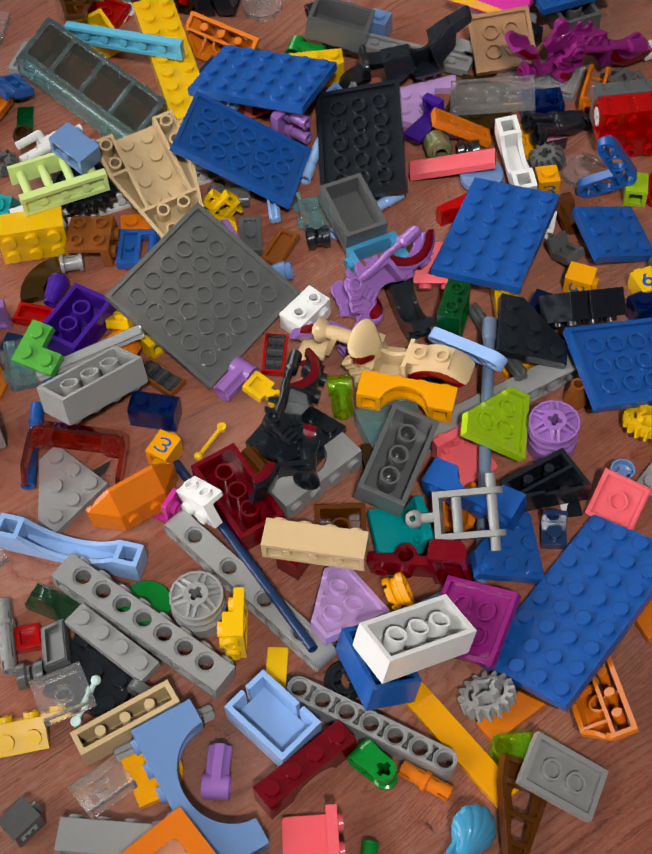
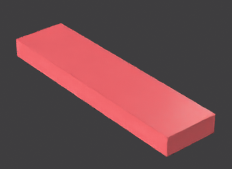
[409,148,496,181]

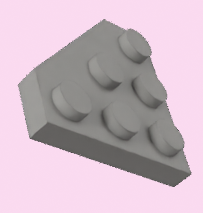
[38,444,109,534]

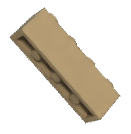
[261,517,369,571]
[70,680,180,767]

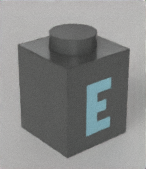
[0,796,46,848]

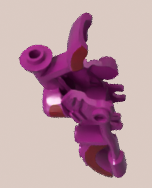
[505,17,652,84]

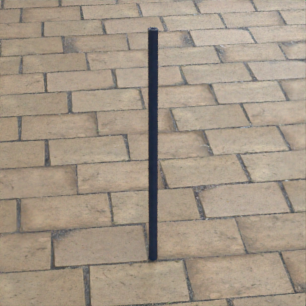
[173,460,318,653]

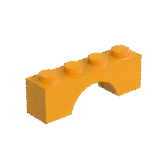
[356,370,458,424]

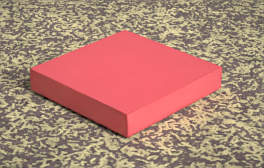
[585,468,652,530]

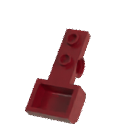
[366,539,474,585]

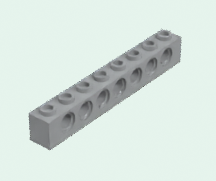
[51,553,236,701]

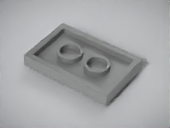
[515,731,609,823]

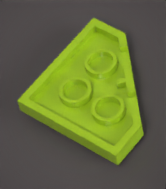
[460,387,530,462]

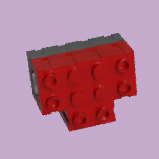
[589,78,652,158]

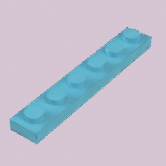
[64,21,185,61]

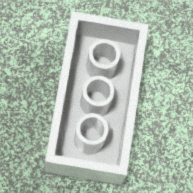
[352,594,477,684]

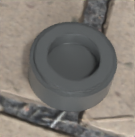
[127,679,151,697]

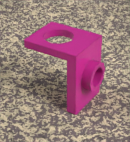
[152,488,182,523]

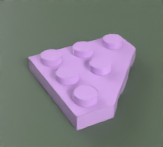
[310,566,390,646]

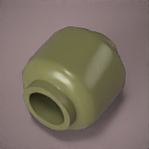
[423,130,453,158]

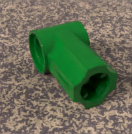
[285,35,328,54]

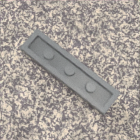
[65,603,160,683]

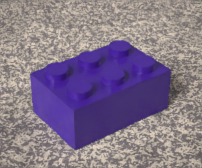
[43,282,116,357]

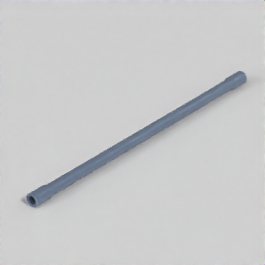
[475,317,497,585]

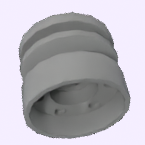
[169,570,227,639]

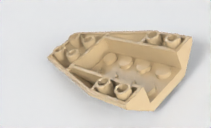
[96,109,204,238]

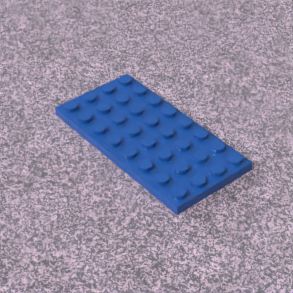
[479,515,652,712]

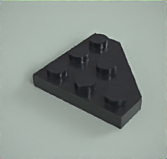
[495,293,568,370]

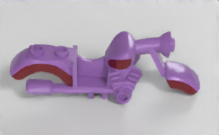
[290,226,435,357]

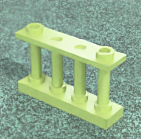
[7,152,110,217]

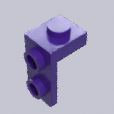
[404,93,445,143]

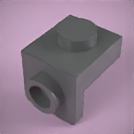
[547,230,585,266]

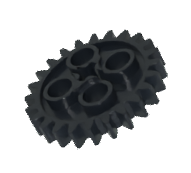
[51,161,119,215]

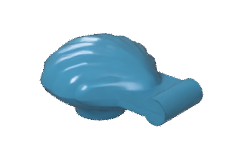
[445,803,496,854]

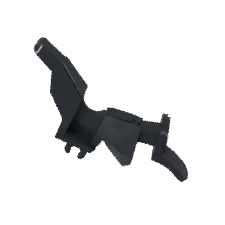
[339,5,472,89]

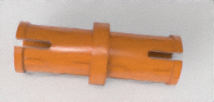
[398,760,455,803]

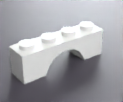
[494,115,538,190]

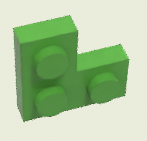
[11,319,65,378]

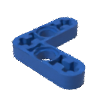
[577,136,637,198]

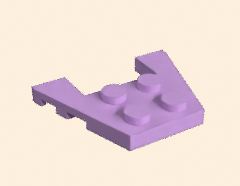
[400,75,457,139]

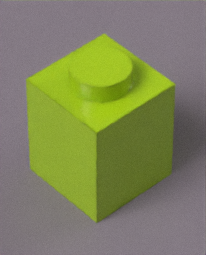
[623,172,649,207]

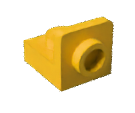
[105,310,135,330]

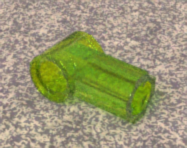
[327,374,354,421]

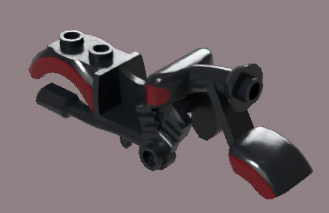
[249,348,328,505]

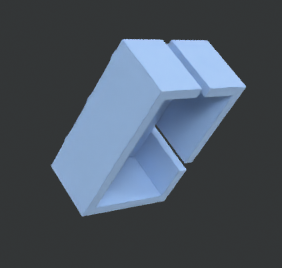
[224,670,322,767]

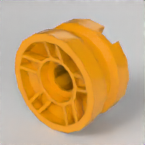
[381,571,415,611]

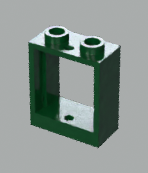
[436,279,471,337]

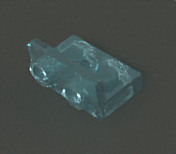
[293,192,330,238]

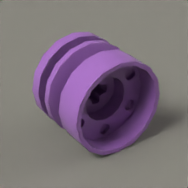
[526,400,580,461]

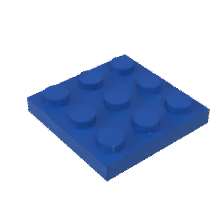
[571,206,652,263]

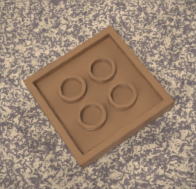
[468,5,536,76]

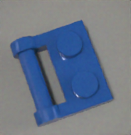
[116,229,160,269]

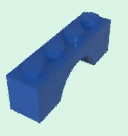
[422,457,527,531]

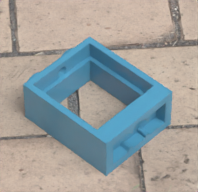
[344,231,414,288]

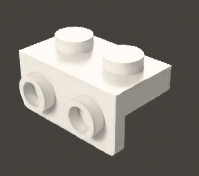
[176,476,223,528]

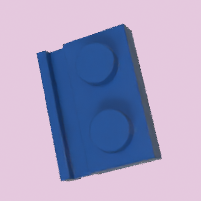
[0,73,34,101]

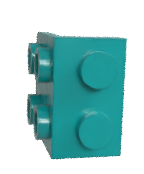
[367,496,435,555]

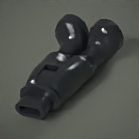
[521,110,592,147]

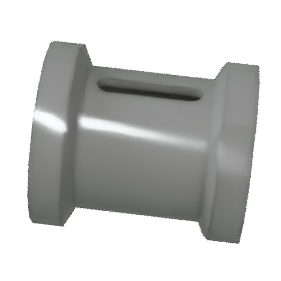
[59,253,85,274]

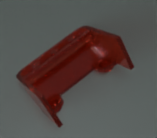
[20,421,129,486]

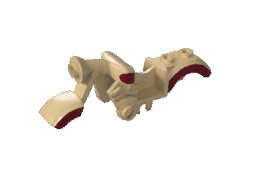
[298,317,475,388]

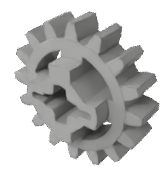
[457,671,518,723]

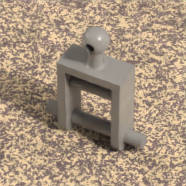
[405,473,507,551]

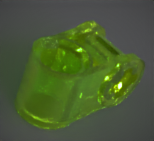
[489,732,535,765]

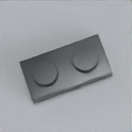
[239,216,263,255]

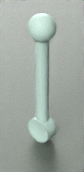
[70,675,101,728]

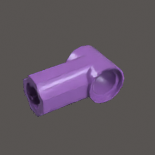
[213,356,259,402]
[201,743,233,801]

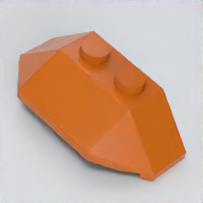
[184,11,261,62]
[86,462,178,531]
[572,656,640,741]

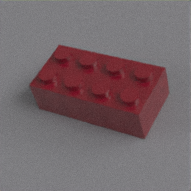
[191,443,285,551]

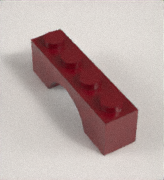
[252,719,357,819]

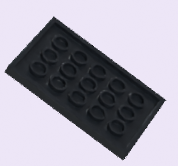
[316,79,408,198]

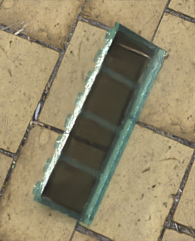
[16,17,167,141]

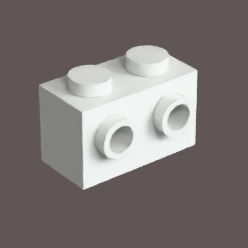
[279,285,331,341]

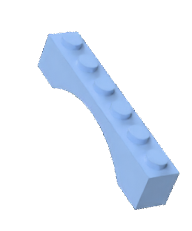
[0,512,148,581]

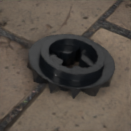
[324,662,358,701]

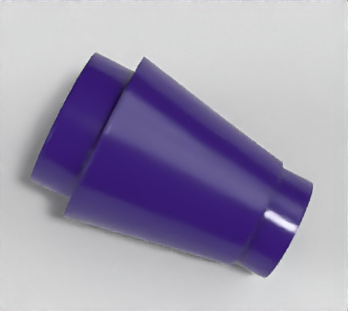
[43,273,69,308]

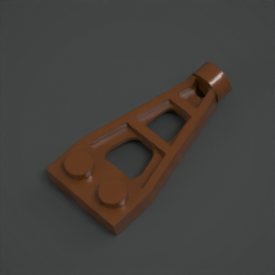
[496,753,548,854]

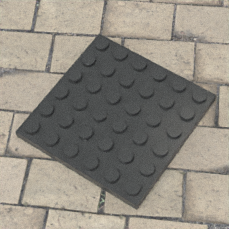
[104,202,300,391]

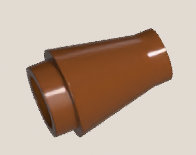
[564,378,588,411]

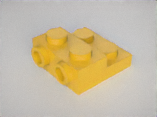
[217,587,248,661]

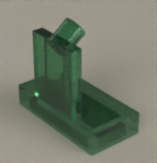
[25,583,81,621]

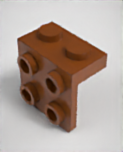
[65,216,120,267]

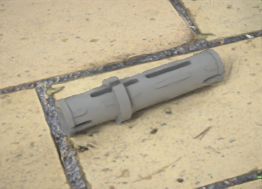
[0,598,17,676]

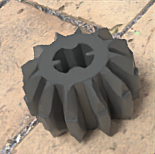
[528,141,566,172]

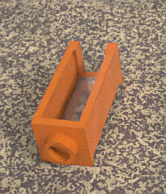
[578,63,610,112]

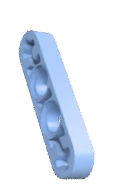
[427,327,508,372]

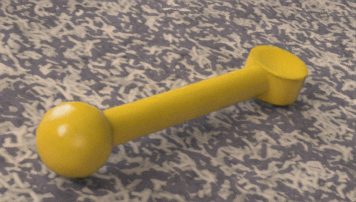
[194,422,227,461]

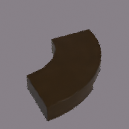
[20,256,61,303]

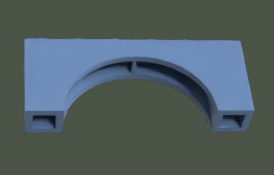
[130,699,270,854]

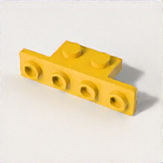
[0,704,74,758]

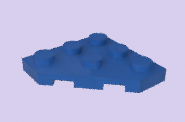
[469,512,544,584]

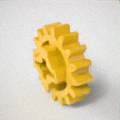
[622,404,652,442]

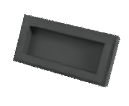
[41,618,71,674]

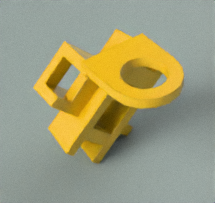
[203,188,243,233]

